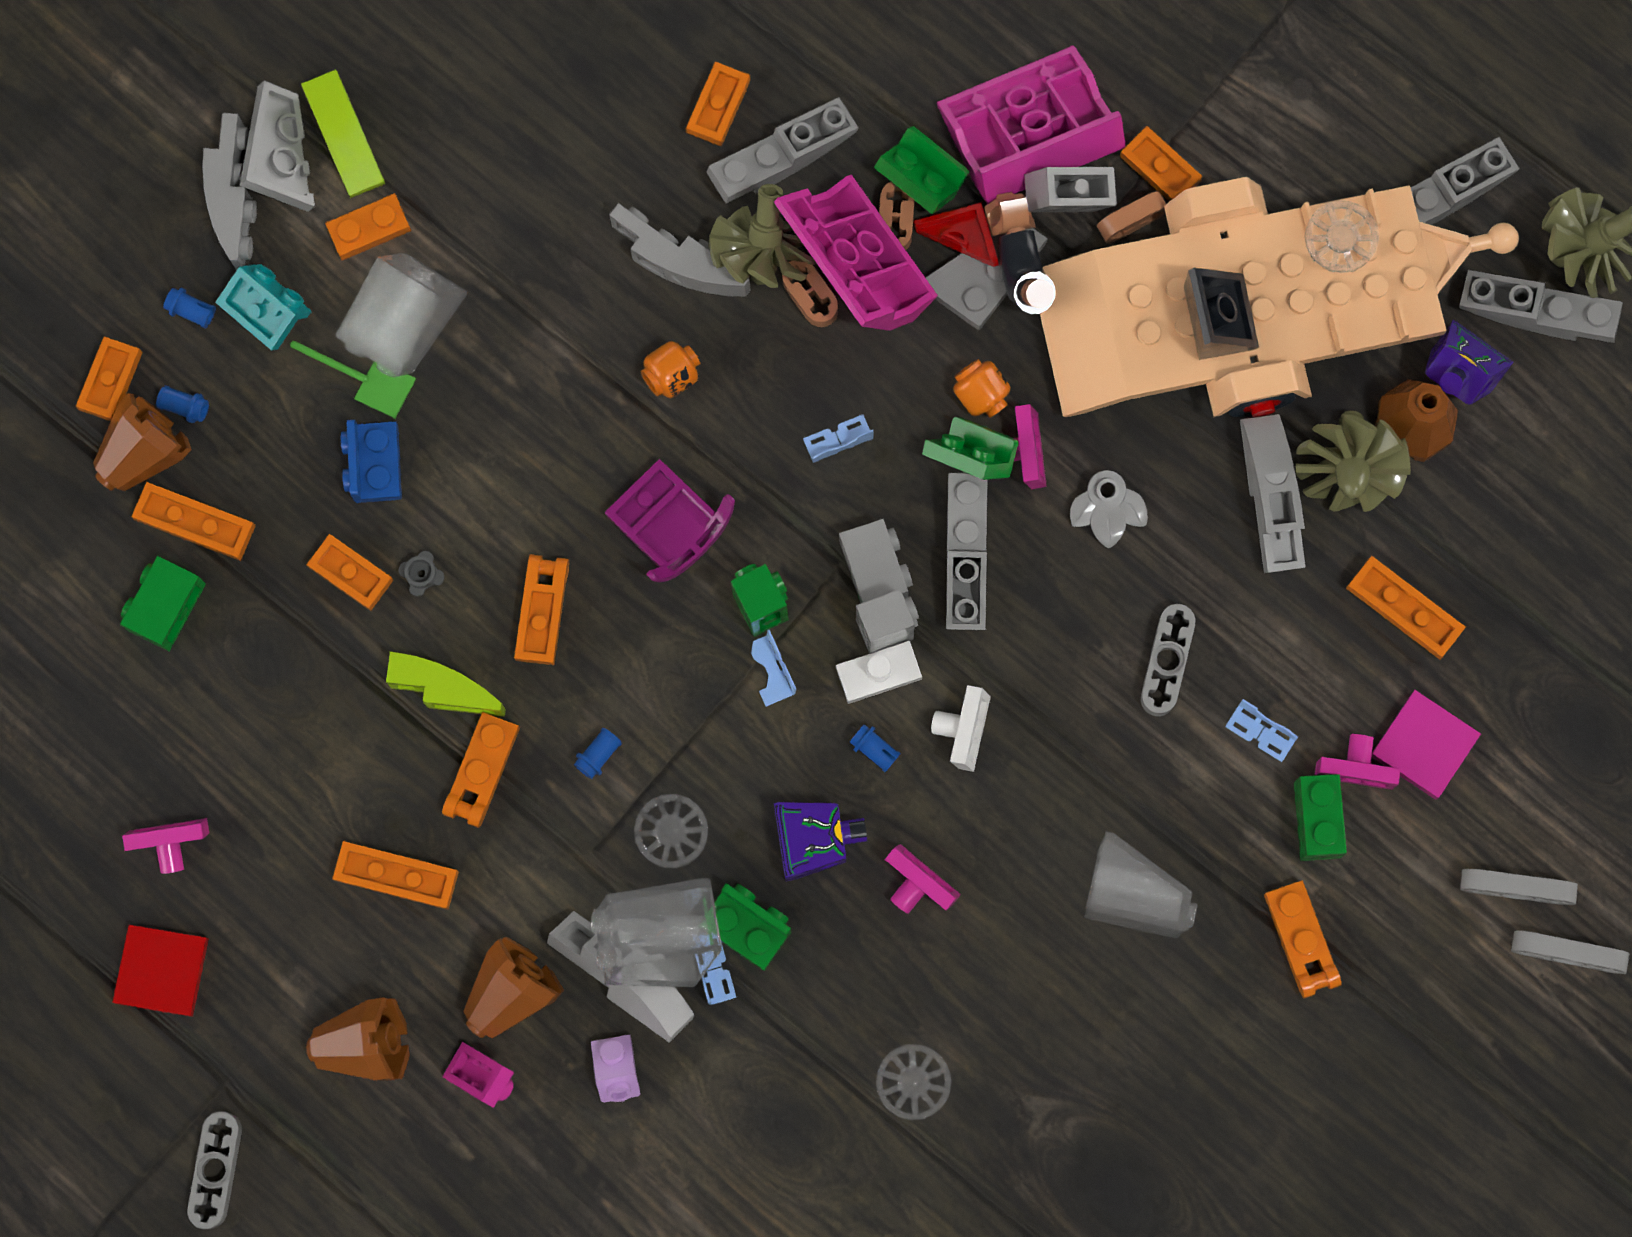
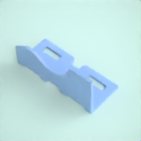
[803,415,874,463]
[751,630,796,707]
[1225,699,1298,762]
[692,935,736,1005]

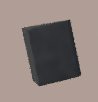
[1184,268,1259,360]

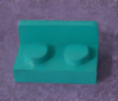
[215,264,311,350]

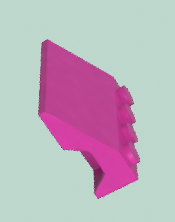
[937,46,1126,205]
[774,175,938,331]

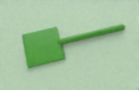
[290,341,416,419]

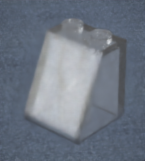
[336,253,468,377]
[1084,832,1197,939]
[591,878,722,987]

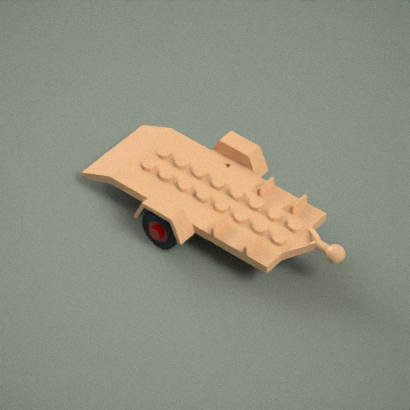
[1040,177,1519,417]

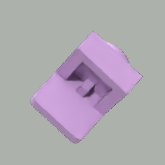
[591,1034,640,1102]

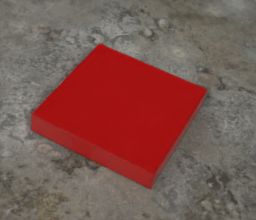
[112,925,209,1017]

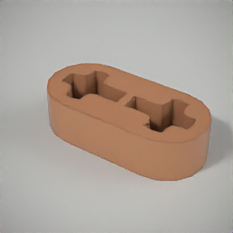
[879,182,915,250]
[1097,191,1166,243]
[782,261,838,327]

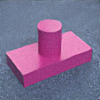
[1014,404,1047,489]
[1315,734,1401,790]
[122,818,210,874]
[885,844,961,914]
[442,1042,514,1108]

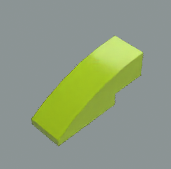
[301,70,385,198]
[386,652,506,717]

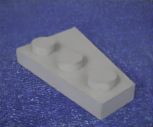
[240,81,315,212]
[926,228,1047,331]

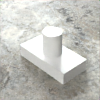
[836,641,922,704]
[931,685,991,772]

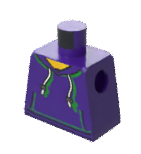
[1425,320,1514,405]
[774,802,867,882]

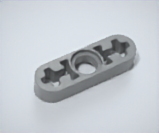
[1141,604,1195,716]
[1460,869,1578,905]
[1511,931,1629,974]
[188,1112,242,1229]

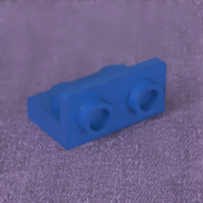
[341,419,402,503]

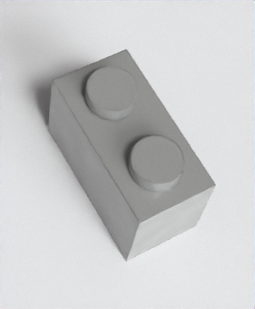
[1025,167,1116,212]
[839,519,913,604]
[856,589,919,654]

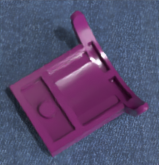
[605,459,735,583]

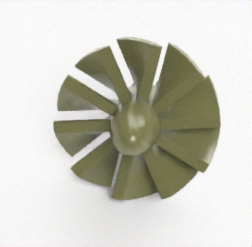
[708,184,817,288]
[1542,187,1632,298]
[1296,411,1411,512]

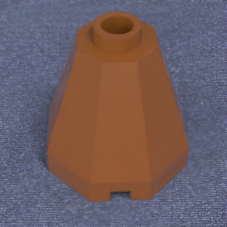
[1375,379,1458,462]
[93,393,192,491]
[463,937,564,1038]
[306,998,410,1081]

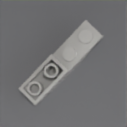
[706,97,858,203]
[203,113,257,270]
[1411,137,1519,225]
[609,203,751,296]
[1460,270,1623,343]
[1240,414,1306,573]
[946,473,987,630]
[547,911,694,1042]

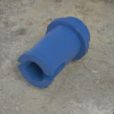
[164,288,216,329]
[156,385,209,423]
[850,724,901,772]
[574,728,622,779]

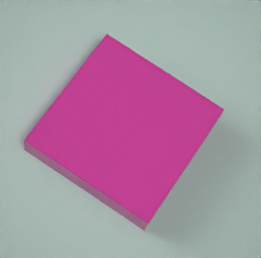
[1371,690,1481,800]

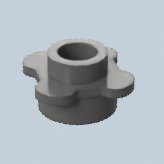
[399,551,444,597]

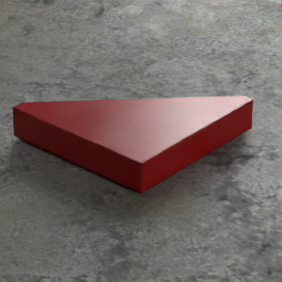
[914,203,999,267]

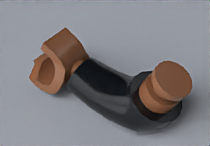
[985,192,1055,314]

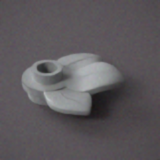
[1070,470,1148,548]

